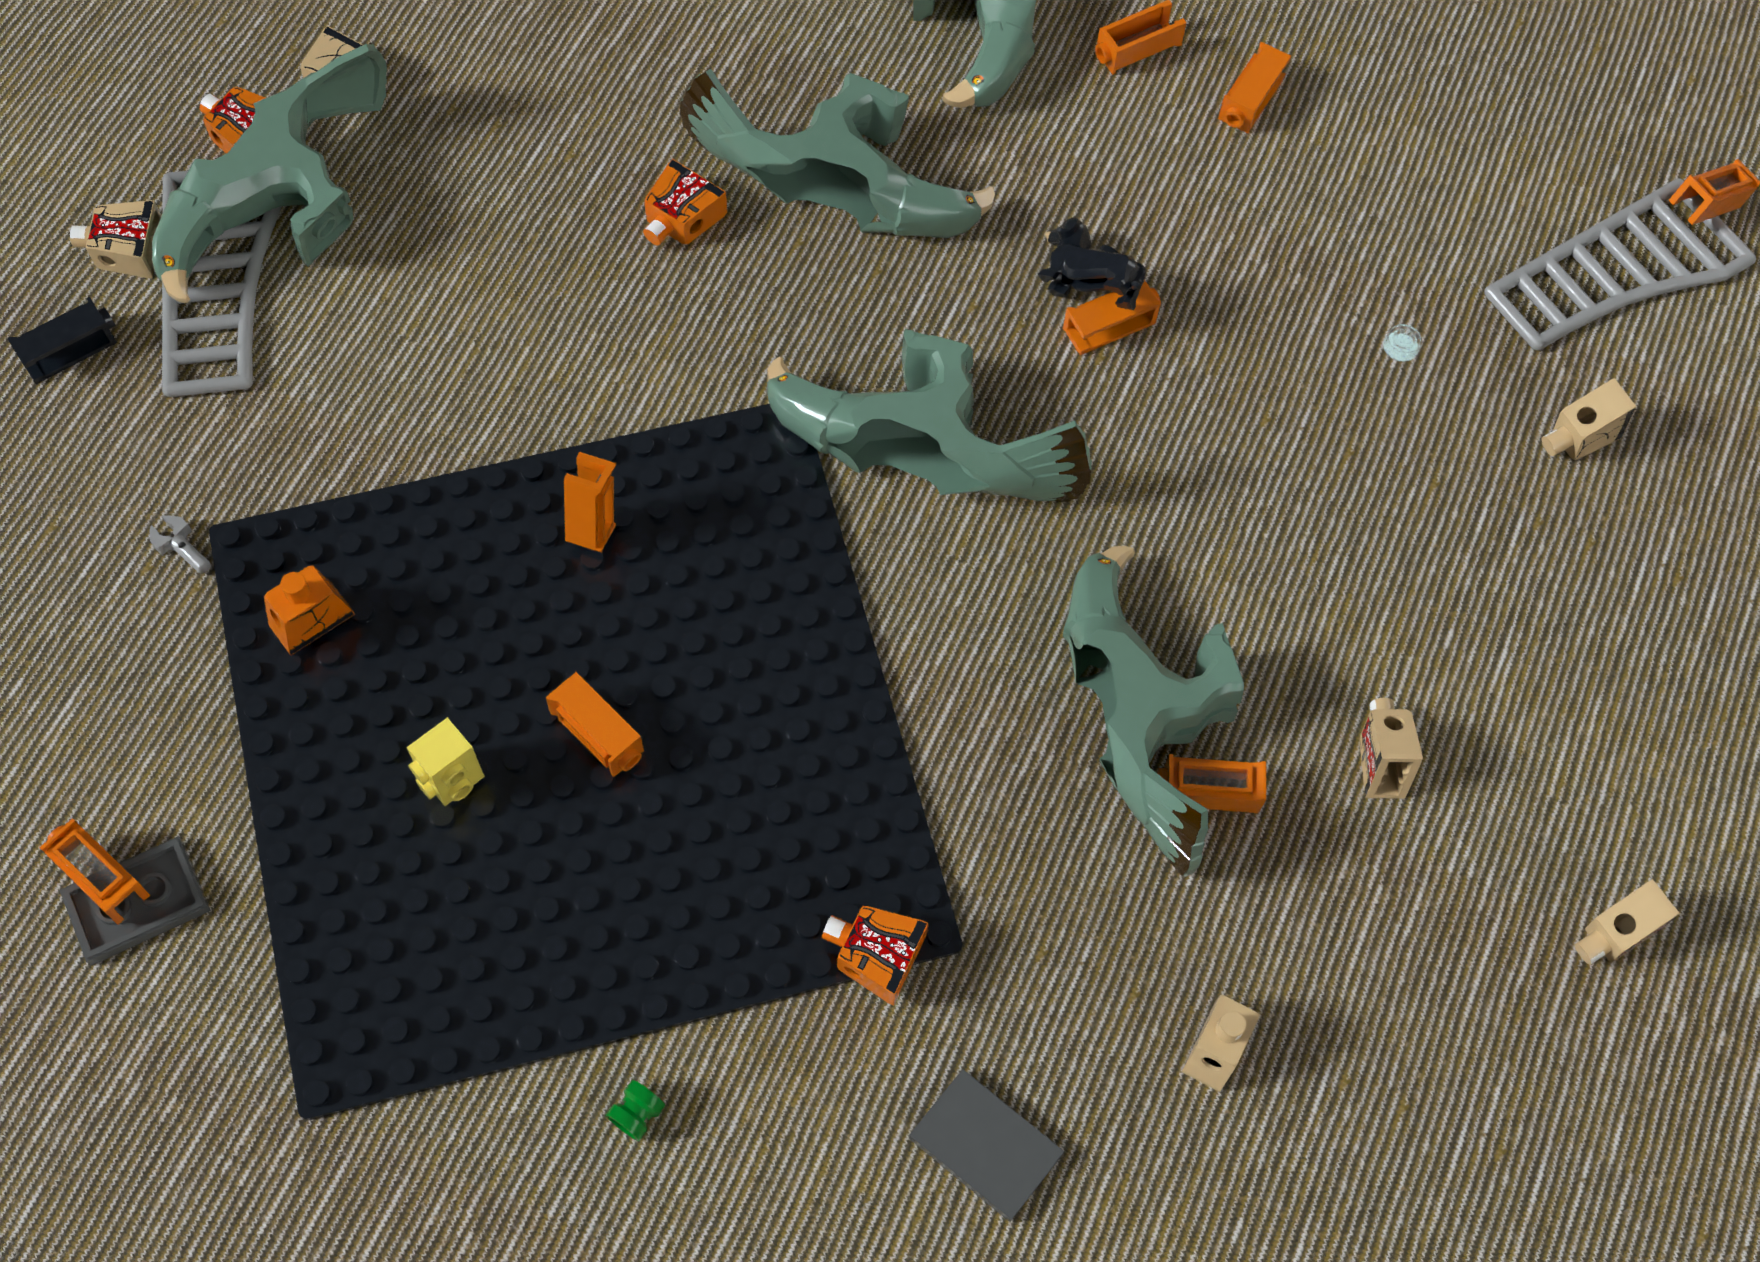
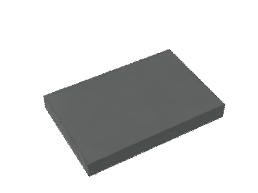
[60,836,211,966]
[909,1069,1065,1222]

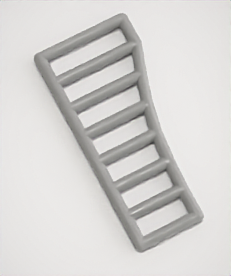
[162,170,282,397]
[1484,178,1756,351]

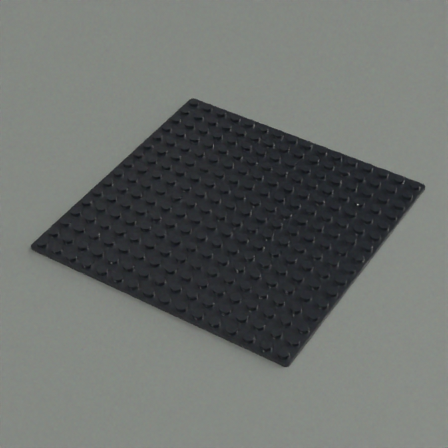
[209,404,963,1120]

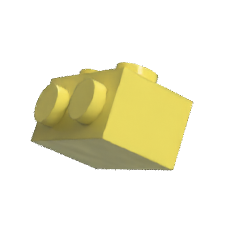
[406,717,485,806]

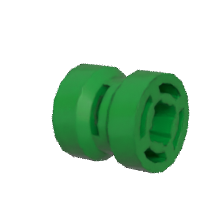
[605,1080,666,1142]

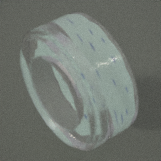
[1383,324,1422,362]

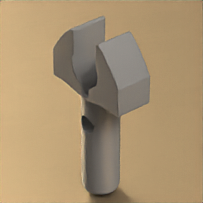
[150,515,210,573]

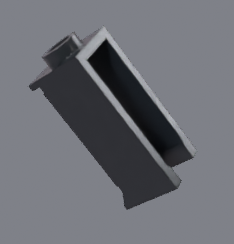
[7,297,117,384]

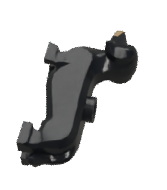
[1038,217,1146,310]

